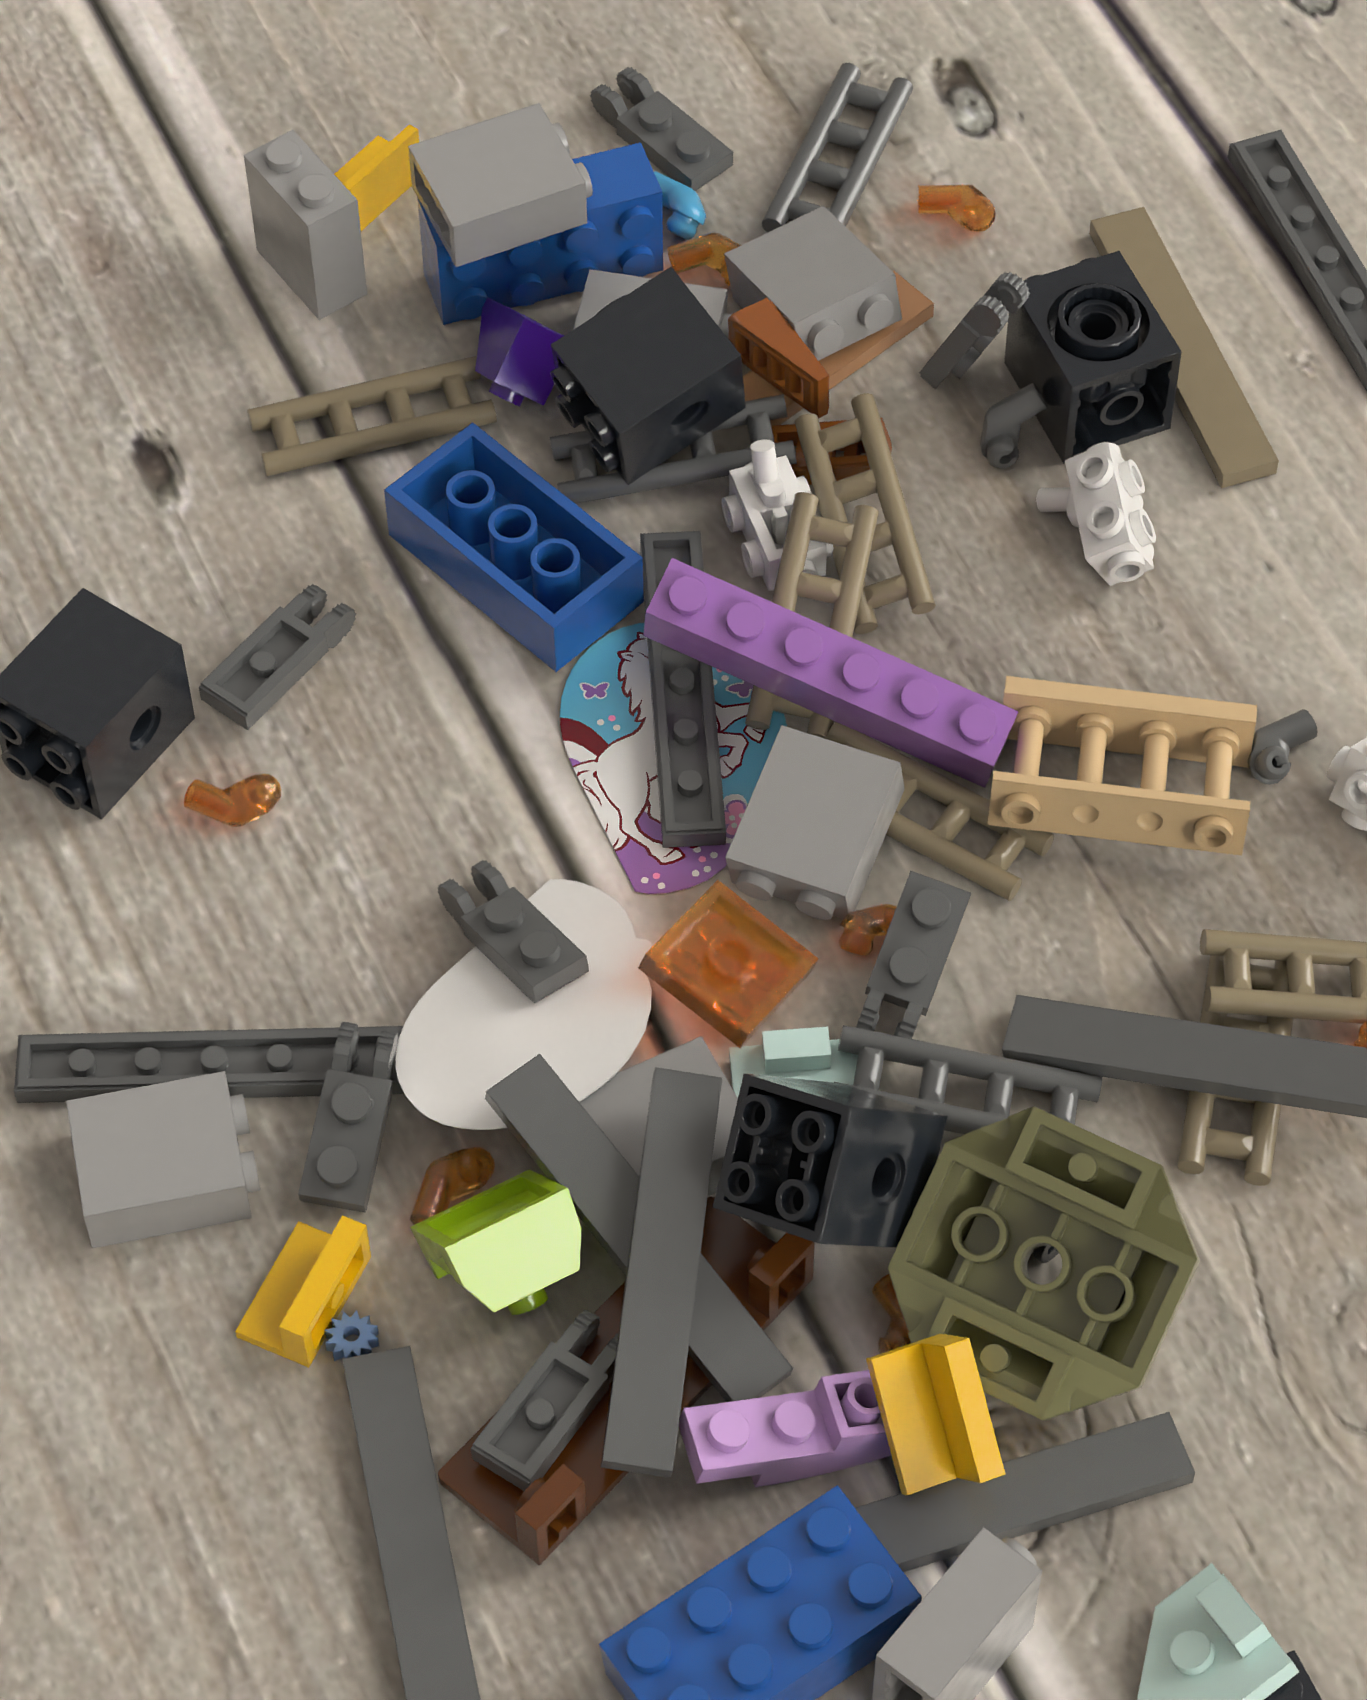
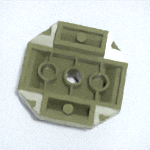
[888,1106,1200,1421]

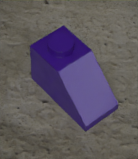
[475,297,564,407]

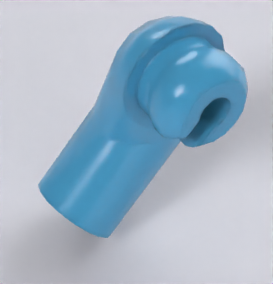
[654,171,706,240]

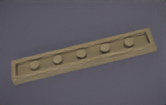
[1089,207,1279,489]

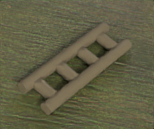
[247,356,497,477]
[794,393,936,634]
[745,492,879,739]
[827,722,1054,901]
[1200,929,1367,1024]
[1177,955,1293,1186]

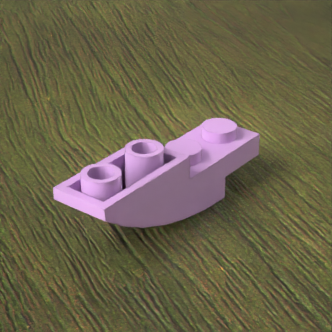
[679,1370,891,1487]

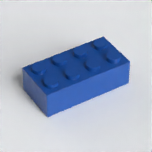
[417,142,664,325]
[384,422,644,672]
[599,1485,922,1700]

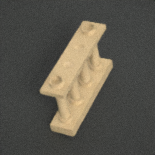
[988,676,1257,856]

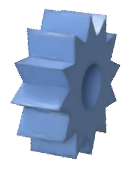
[325,1310,379,1361]

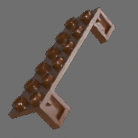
[438,1197,815,1566]

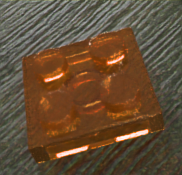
[638,880,819,1049]

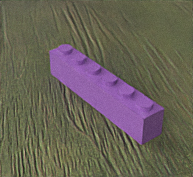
[643,558,1018,788]

